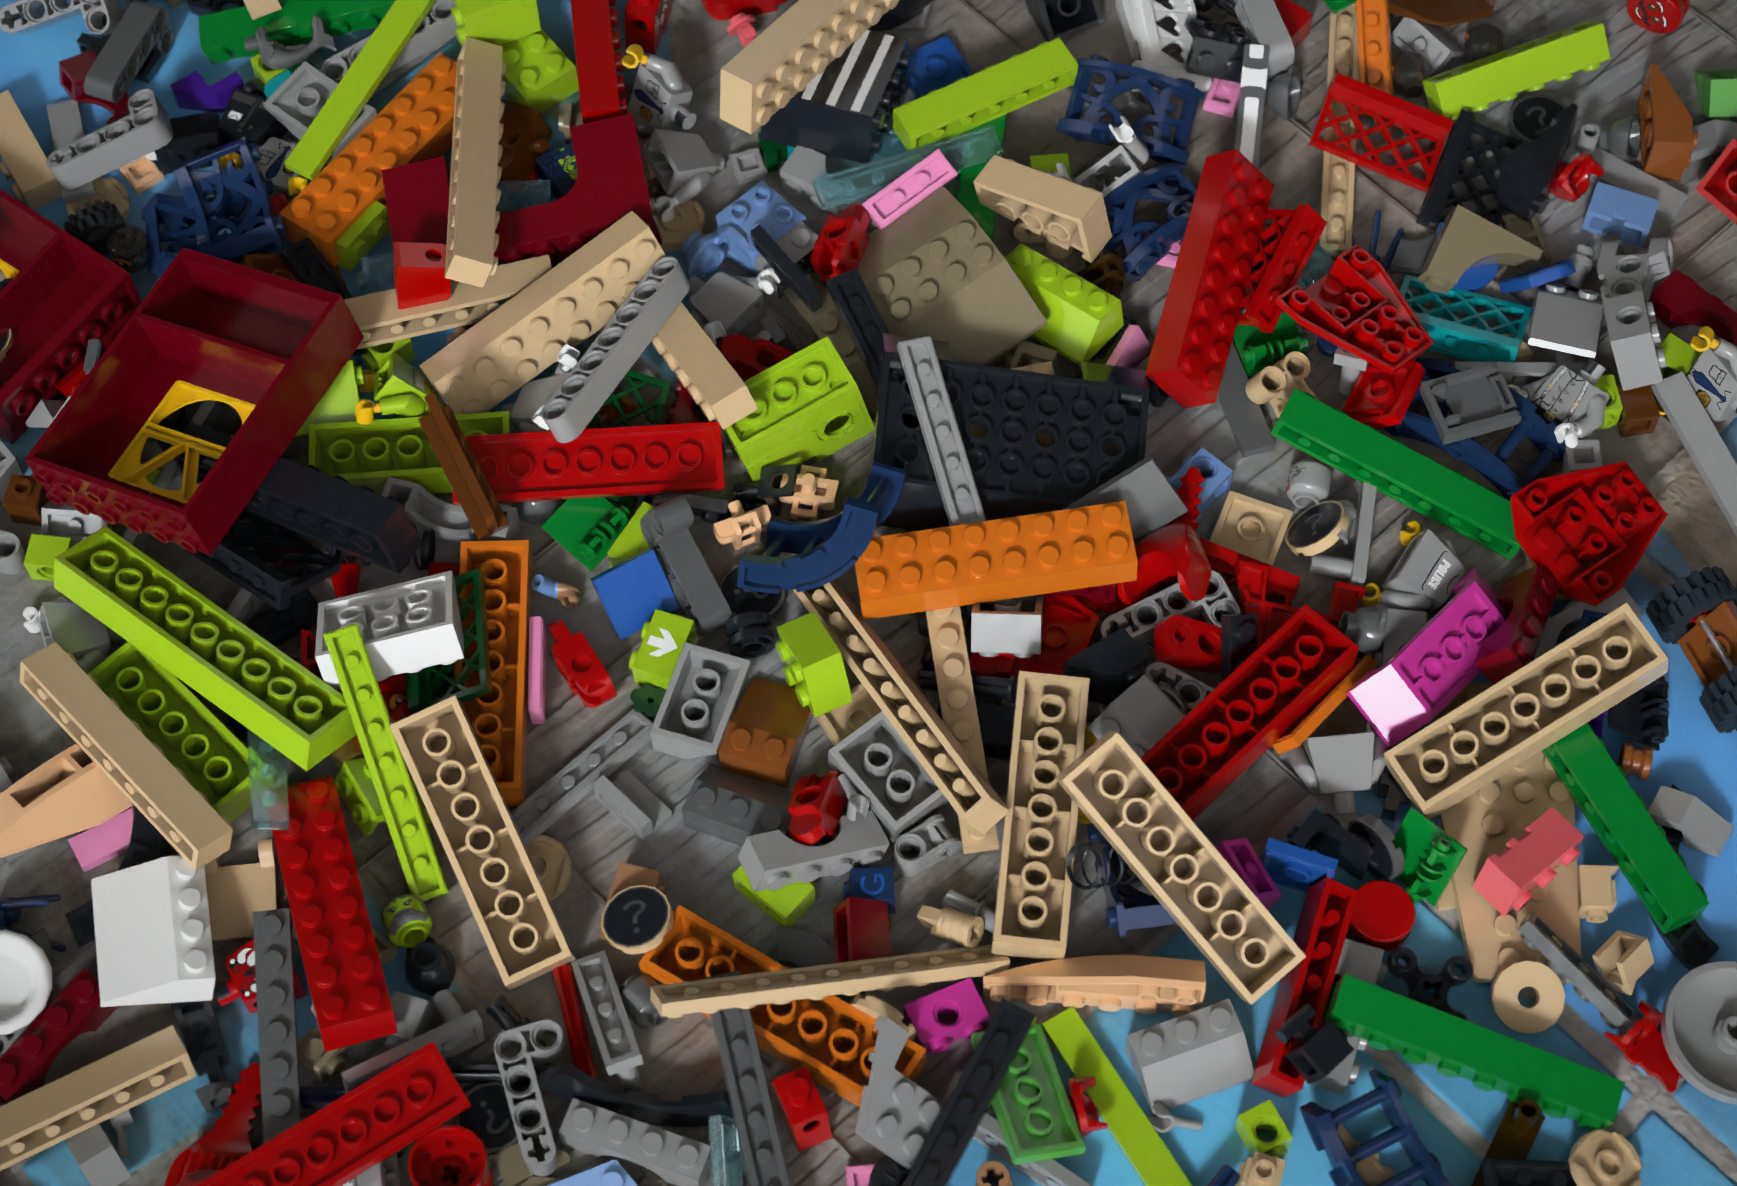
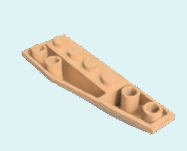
[0,743,132,858]
[982,955,1206,1017]

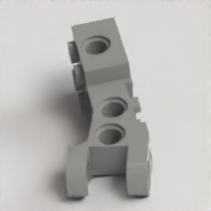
[1597,236,1673,391]

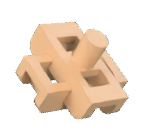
[779,465,839,521]
[713,500,771,550]

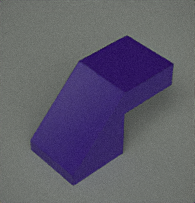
[170,70,244,113]

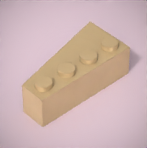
[973,155,1112,263]

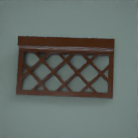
[418,392,509,541]

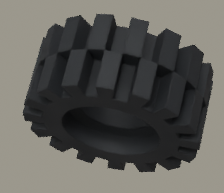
[64,200,127,255]

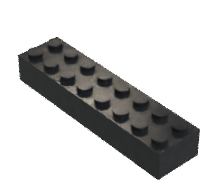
[173,422,423,574]

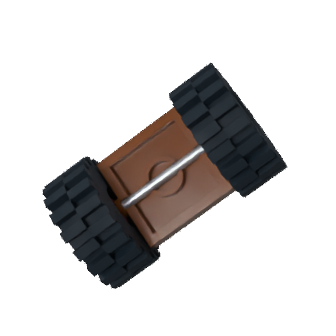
[1645,566,1737,733]

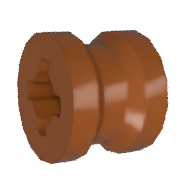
[1618,741,1653,781]

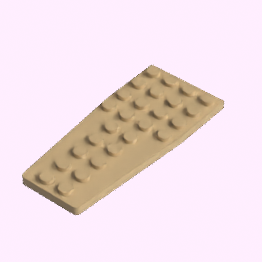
[1424,683,1581,983]

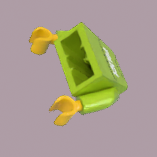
[355,352,445,425]

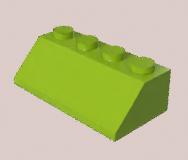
[1005,243,1124,364]

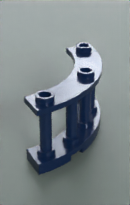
[1384,358,1565,501]
[737,462,907,593]
[1299,1069,1453,1186]

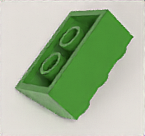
[1694,70,1737,121]

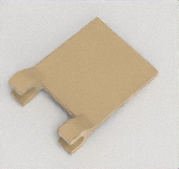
[204,839,278,943]

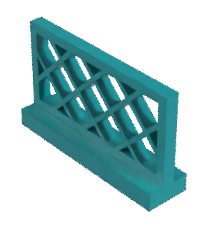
[1400,274,1532,362]

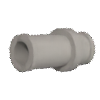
[1562,245,1594,292]

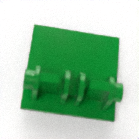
[1233,312,1308,379]
[541,497,630,572]
[1392,807,1468,906]

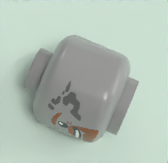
[1286,458,1332,510]

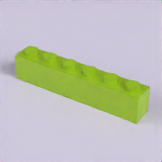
[1422,20,1611,120]
[893,37,1078,156]

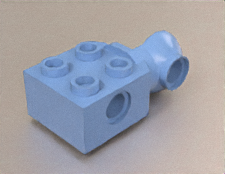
[682,180,806,278]

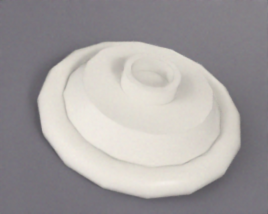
[0,930,52,1035]

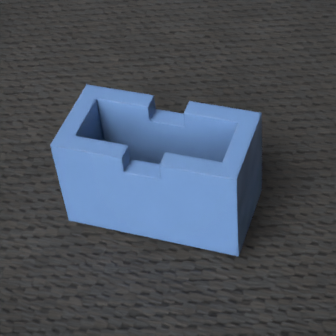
[1581,182,1660,248]

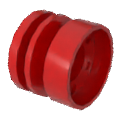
[408,1125,494,1186]

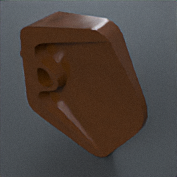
[1389,0,1495,26]
[497,100,552,187]

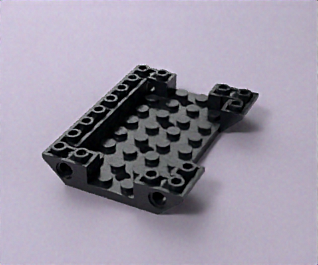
[867,333,1150,531]

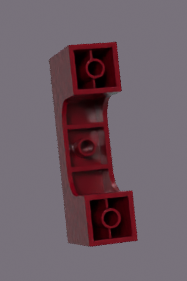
[381,113,663,268]

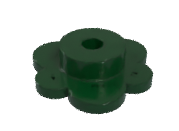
[630,684,666,720]

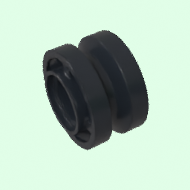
[725,611,776,659]

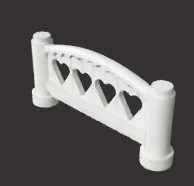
[1129,0,1212,93]

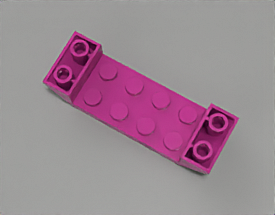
[1346,568,1510,748]

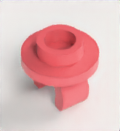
[726,13,757,47]

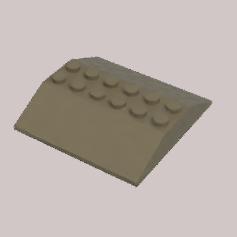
[783,185,1048,421]

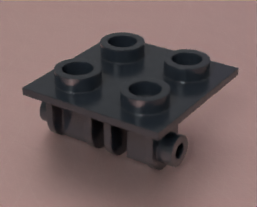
[1608,676,1669,751]

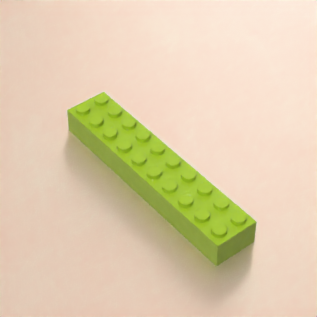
[54,526,356,771]

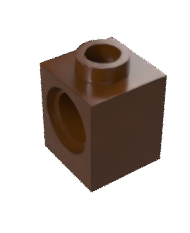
[1617,385,1660,437]
[3,474,50,526]

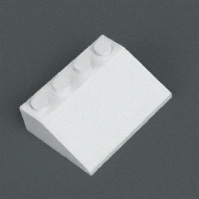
[315,570,464,690]
[91,855,216,1007]

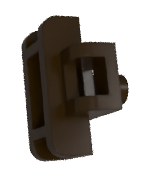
[1076,250,1125,300]

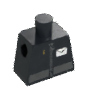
[219,88,289,155]

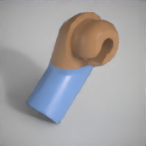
[531,574,580,608]

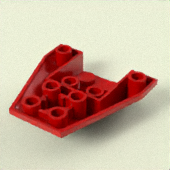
[1275,243,1434,375]
[1510,461,1667,607]

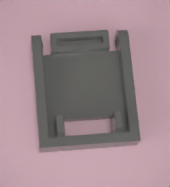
[1420,363,1522,445]

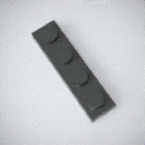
[1518,910,1639,1034]

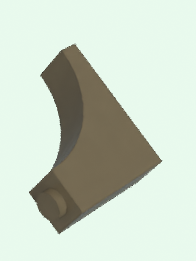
[1417,204,1543,294]

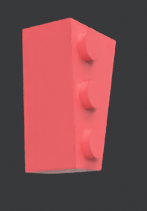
[1472,807,1585,917]

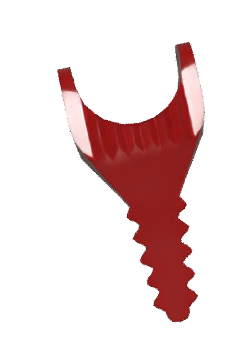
[1117,467,1211,607]
[164,1063,261,1186]

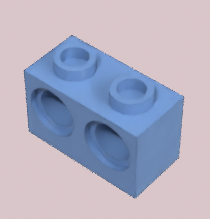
[1167,447,1233,521]

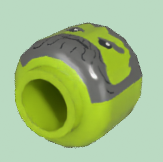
[380,894,432,948]

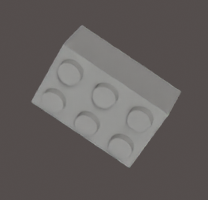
[828,711,948,843]

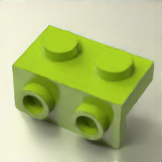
[336,201,390,272]
[334,757,386,836]

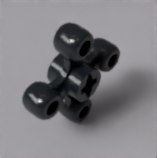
[1386,947,1474,1021]

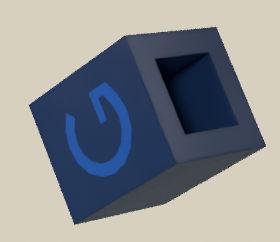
[844,867,895,914]

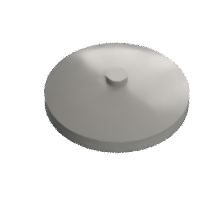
[1661,961,1737,1105]

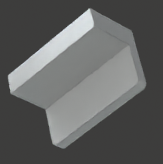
[1391,17,1465,76]
[41,501,112,543]
[593,769,673,843]

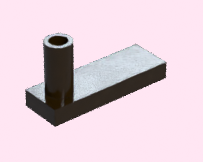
[1471,1099,1545,1186]

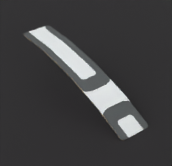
[1234,44,1270,168]

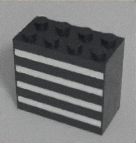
[761,29,912,165]

